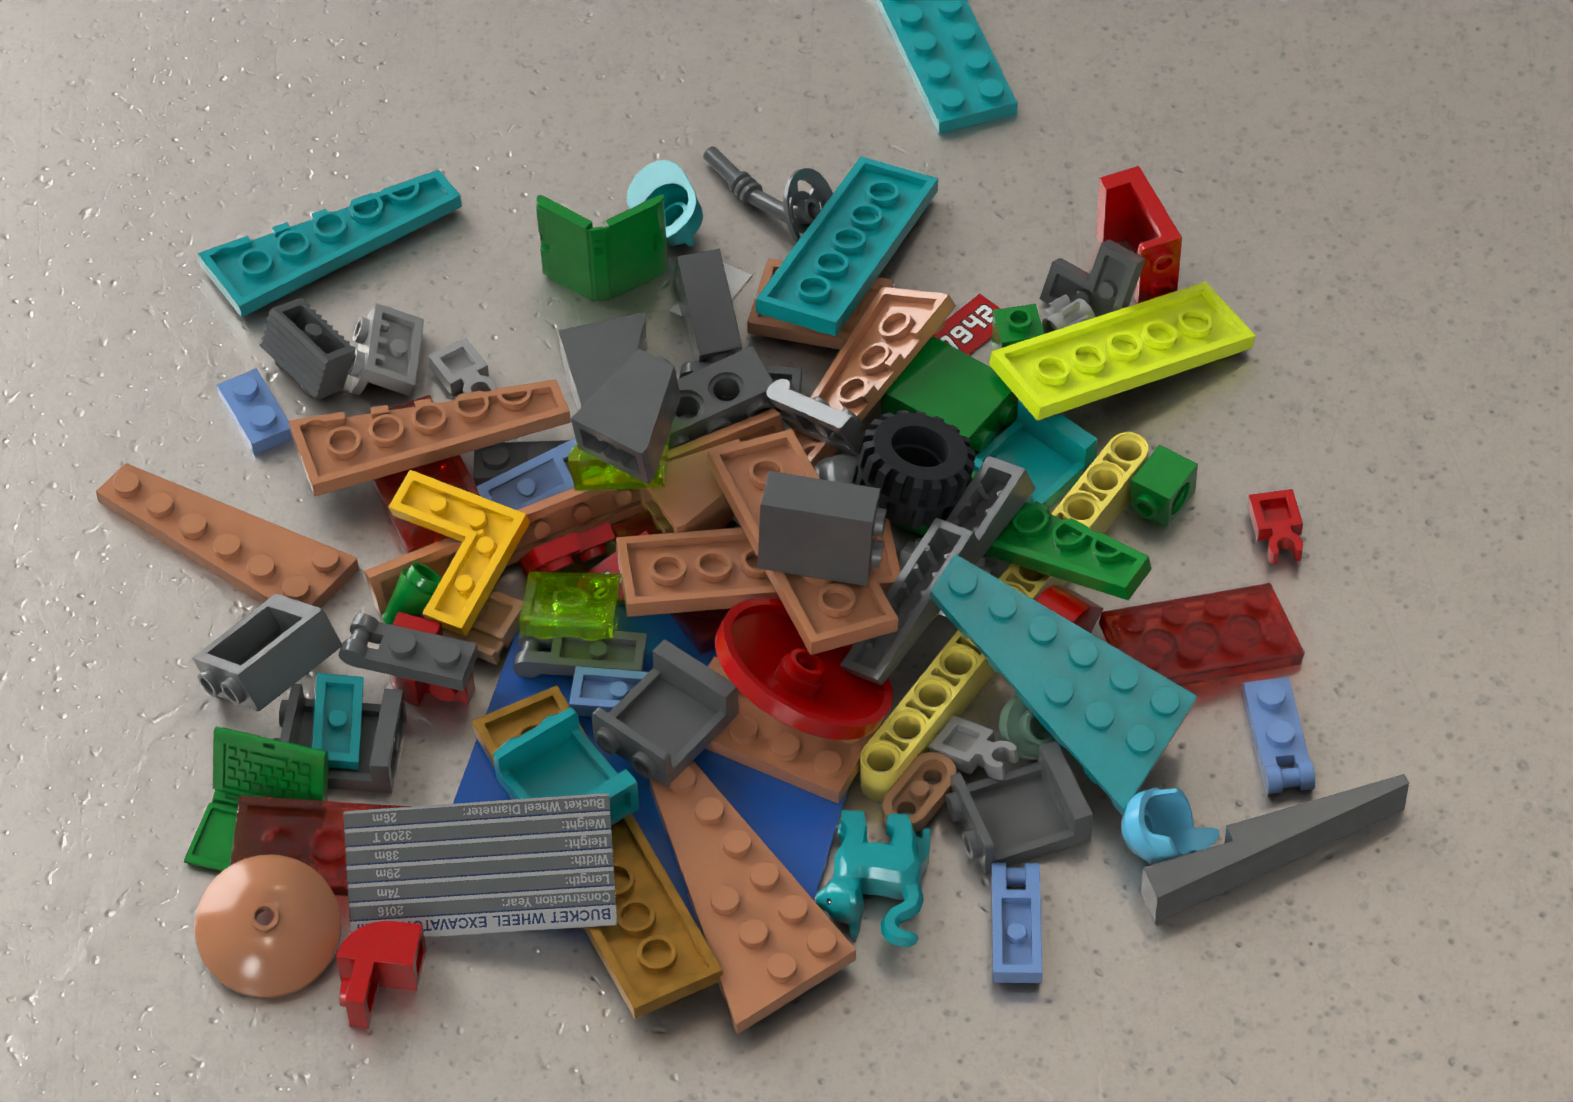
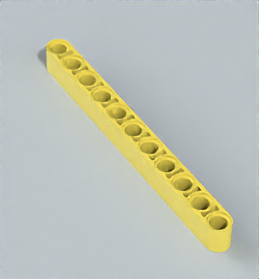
[860,432,1149,801]

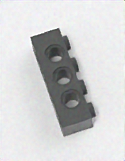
[610,346,778,471]

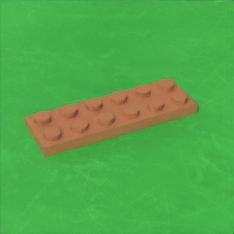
[707,429,898,655]
[616,519,901,617]

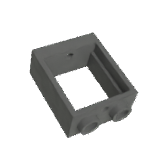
[192,594,342,712]

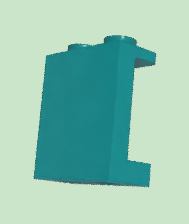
[974,401,1097,508]
[493,707,639,825]

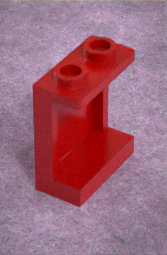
[1096,166,1182,304]

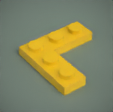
[389,470,530,637]

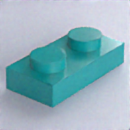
[311,673,364,770]

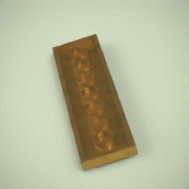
[472,685,723,1019]

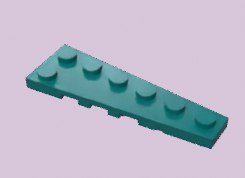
[198,170,462,317]

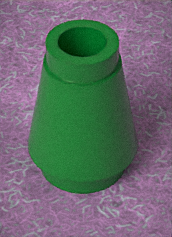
[382,562,442,625]

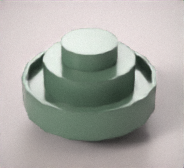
[999,695,1061,760]

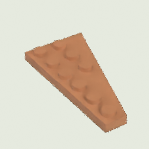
[649,761,856,1035]

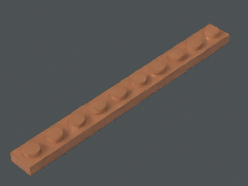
[364,408,784,617]

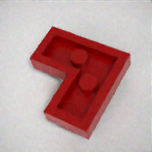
[519,521,616,579]

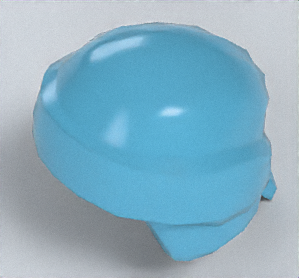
[1121,787,1220,864]

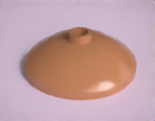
[195,855,341,999]

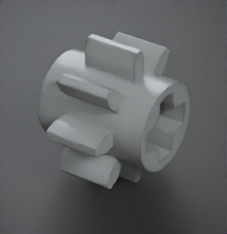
[1042,294,1095,334]

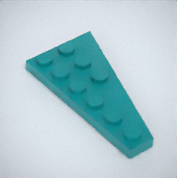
[930,554,1197,816]

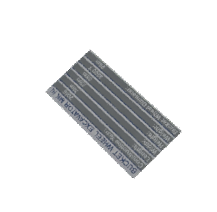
[343,793,617,937]

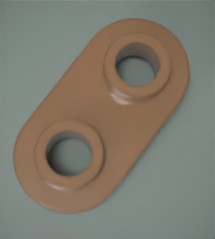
[883,752,956,833]

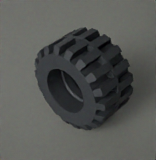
[852,410,976,529]

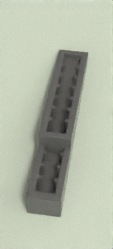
[840,455,1035,686]
[1141,774,1409,924]

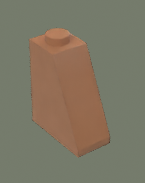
[640,439,740,534]

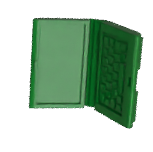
[536,194,668,302]
[184,726,329,871]

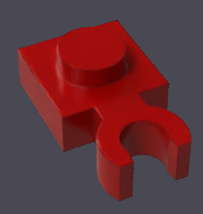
[1247,489,1303,565]

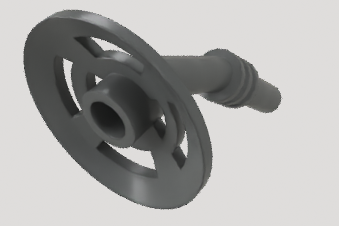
[703,146,833,243]

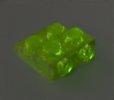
[519,571,621,641]

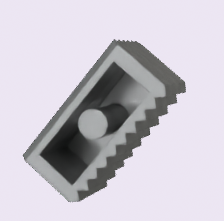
[259,298,355,400]

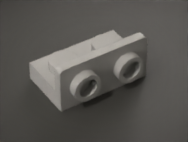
[348,303,424,395]

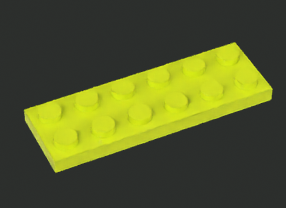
[989,281,1256,421]

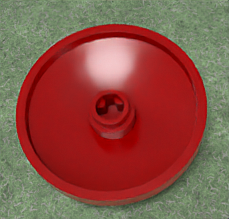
[715,598,893,740]

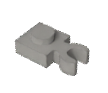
[428,337,497,395]
[929,715,1019,780]

